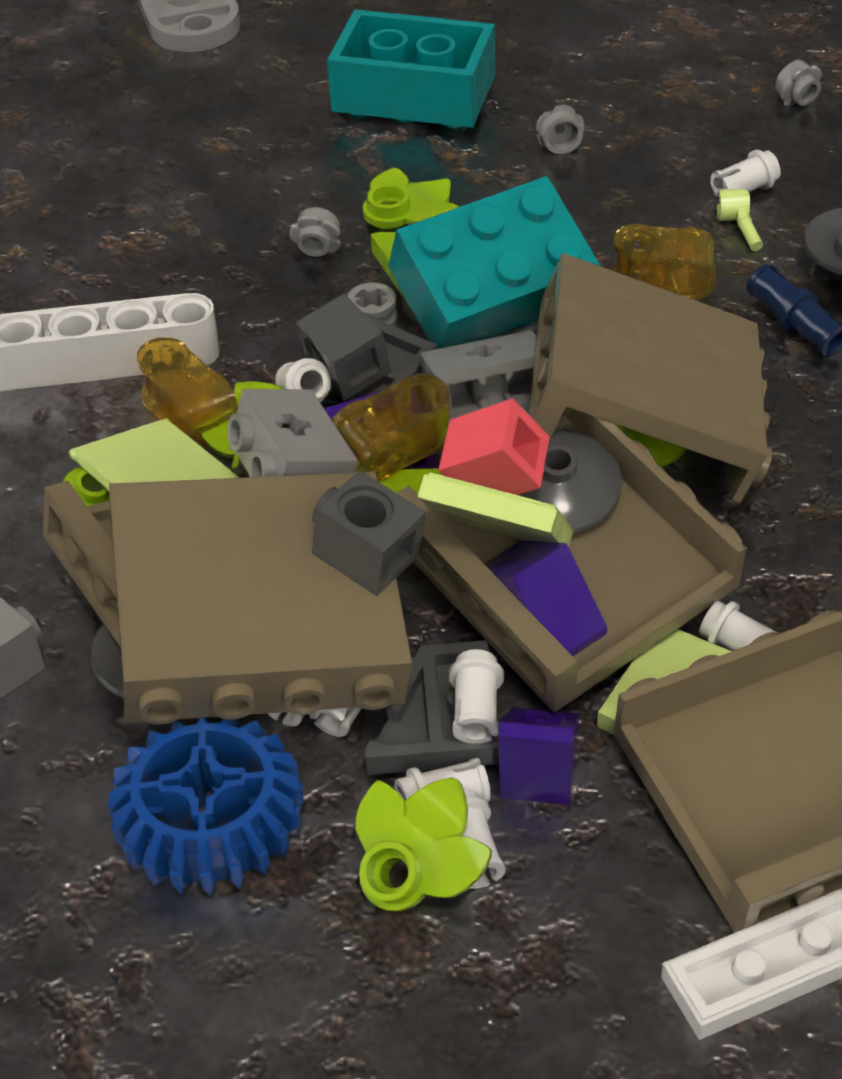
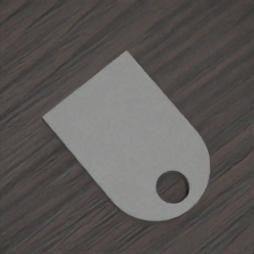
[136,0,240,52]

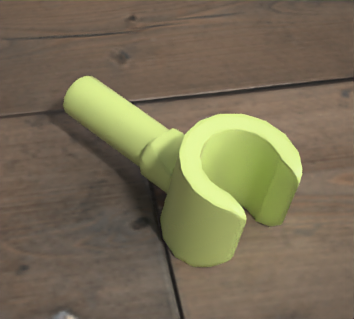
[717,189,763,251]

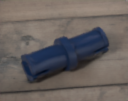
[746,264,842,356]

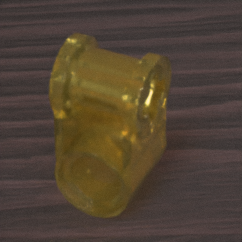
[611,224,717,300]
[137,337,238,440]
[332,374,450,482]

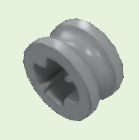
[347,282,397,326]

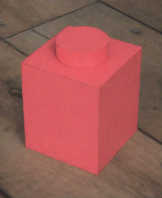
[438,398,550,495]

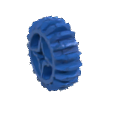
[107,717,304,896]

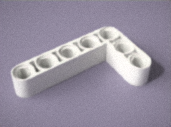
[0,293,220,391]

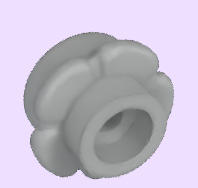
[775,60,822,106]
[536,105,584,154]
[289,207,341,257]

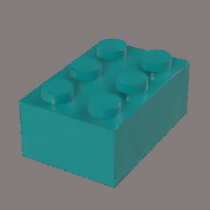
[327,9,495,128]
[388,176,601,349]

